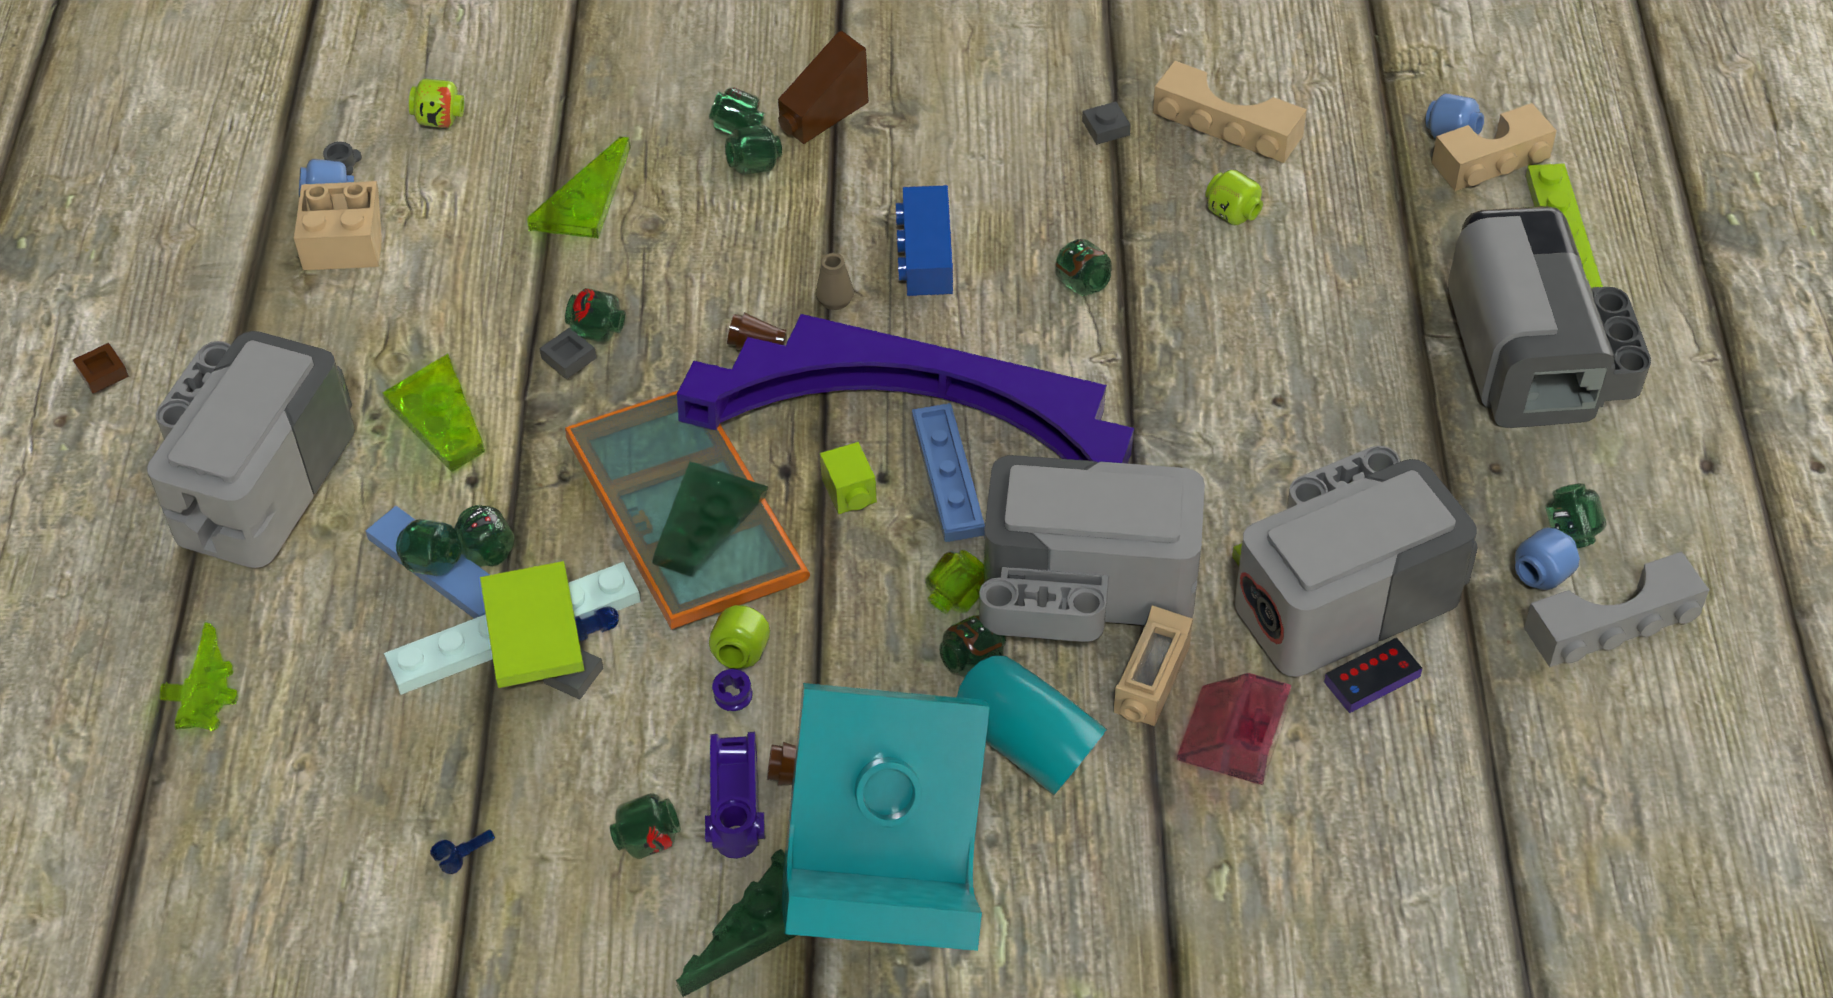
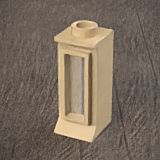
[1114,605,1193,726]

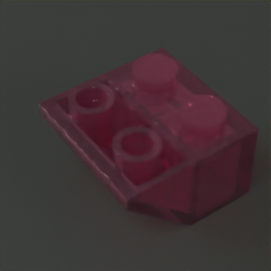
[1177,673,1291,785]

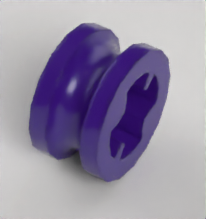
[712,669,753,711]

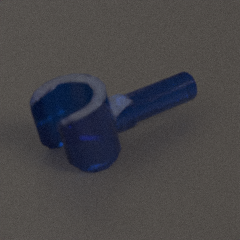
[430,829,495,874]

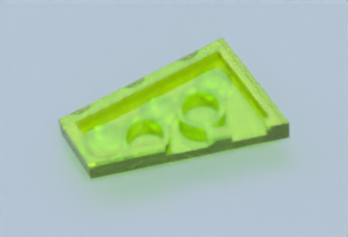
[382,353,485,472]

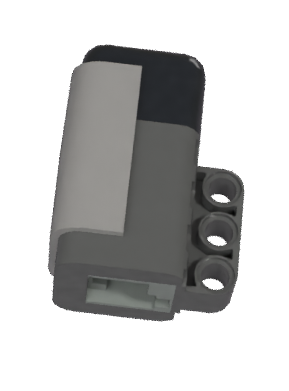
[1448,206,1651,428]

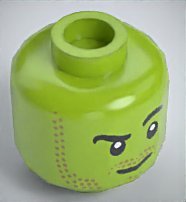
[1205,170,1263,226]

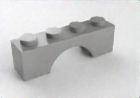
[1524,551,1709,667]

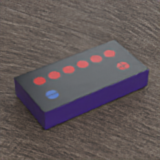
[1324,637,1422,713]

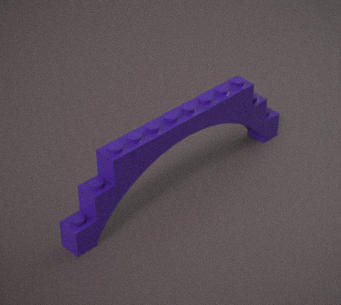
[677,314,1134,464]

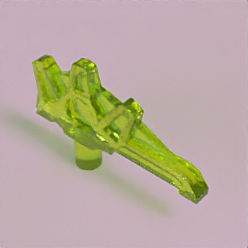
[160,622,238,731]

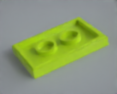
[480,561,585,688]

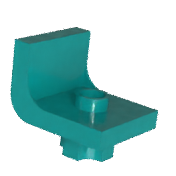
[782,683,990,951]

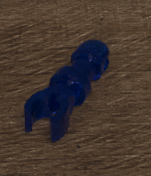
[575,606,619,643]

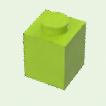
[820,442,877,515]

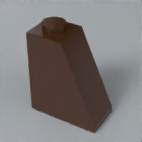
[778,31,869,144]

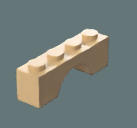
[1153,61,1307,163]

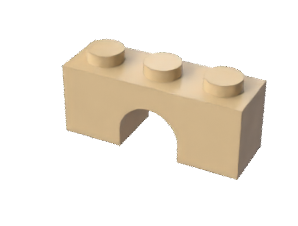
[1432,103,1557,191]

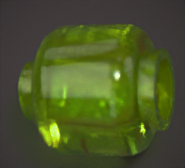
[925,550,984,614]

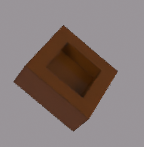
[73,342,129,394]

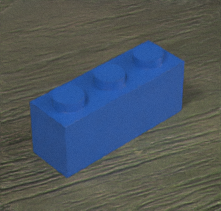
[896,185,953,296]

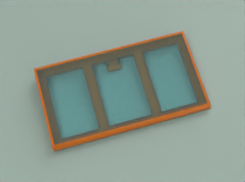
[565,391,810,630]

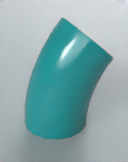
[957,656,1107,795]

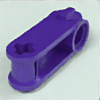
[705,731,765,859]

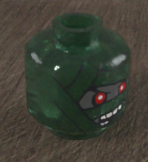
[453,505,515,567]

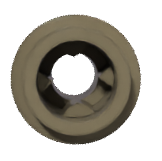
[816,253,854,310]

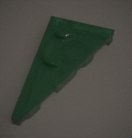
[676,849,798,997]

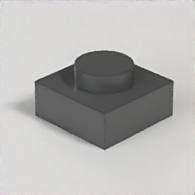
[1082,101,1131,145]
[539,327,597,379]
[543,650,603,700]

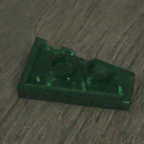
[652,461,768,577]

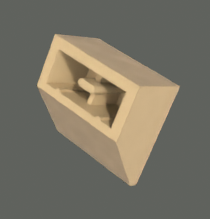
[294,181,382,270]

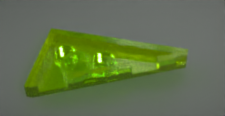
[527,136,631,239]

